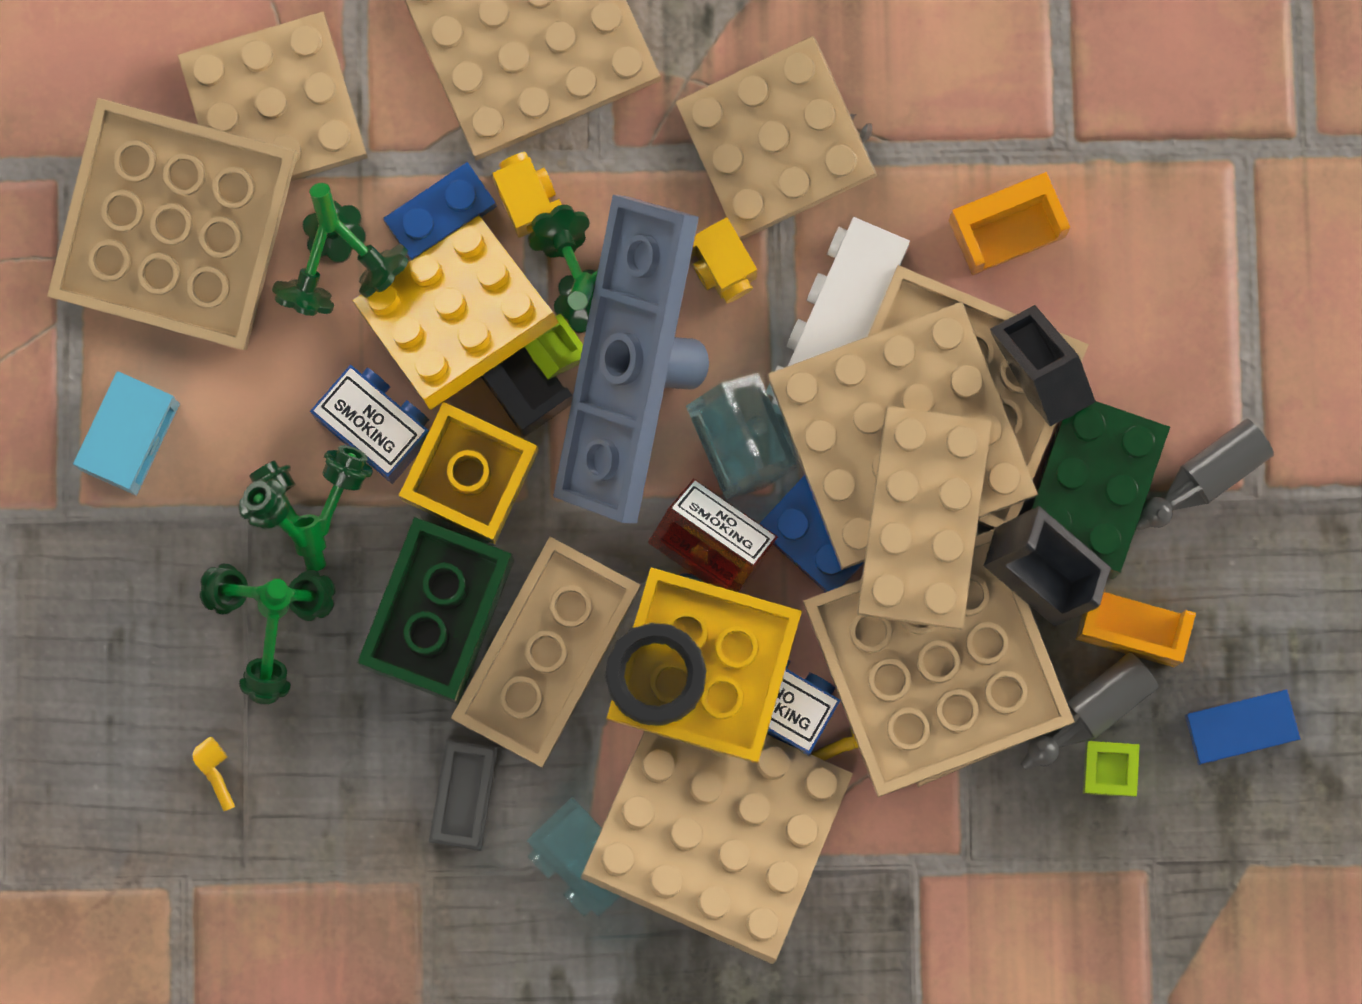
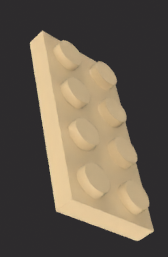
[857,406,992,630]
[451,537,641,768]

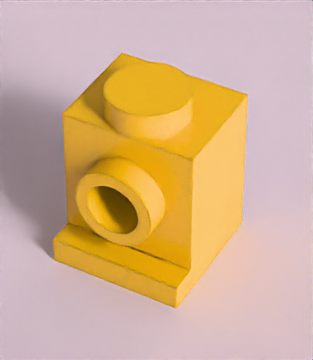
[492,152,562,238]
[691,217,758,303]

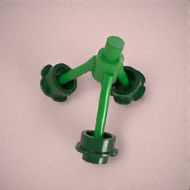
[238,445,373,571]
[199,563,336,704]

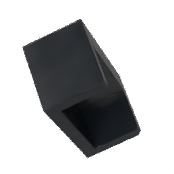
[481,347,573,438]
[983,506,1110,627]

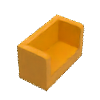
[948,171,1070,276]
[1075,589,1196,668]

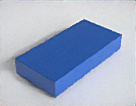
[1185,689,1301,765]

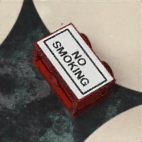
[647,478,778,593]

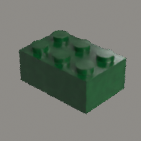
[1029,401,1170,580]
[357,517,514,704]

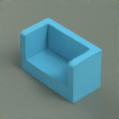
[73,371,180,496]

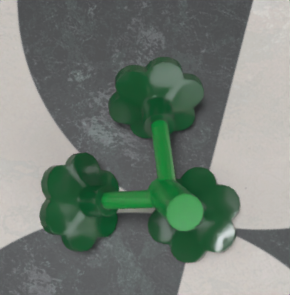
[272,183,408,316]
[528,204,598,333]

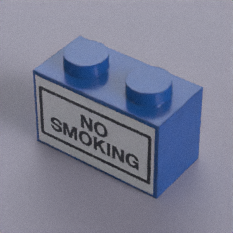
[310,364,429,484]
[767,660,841,756]

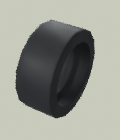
[605,623,706,726]

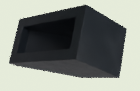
[990,305,1096,426]

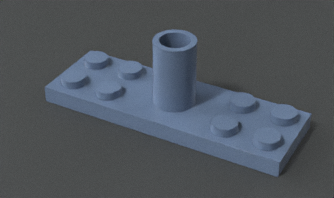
[553,195,709,523]

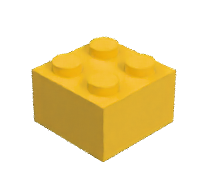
[398,402,539,544]

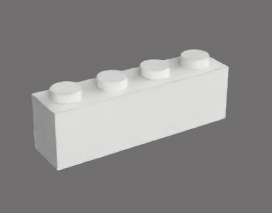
[766,217,910,415]

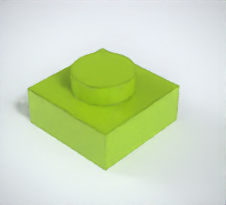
[525,313,583,379]
[1083,741,1140,797]

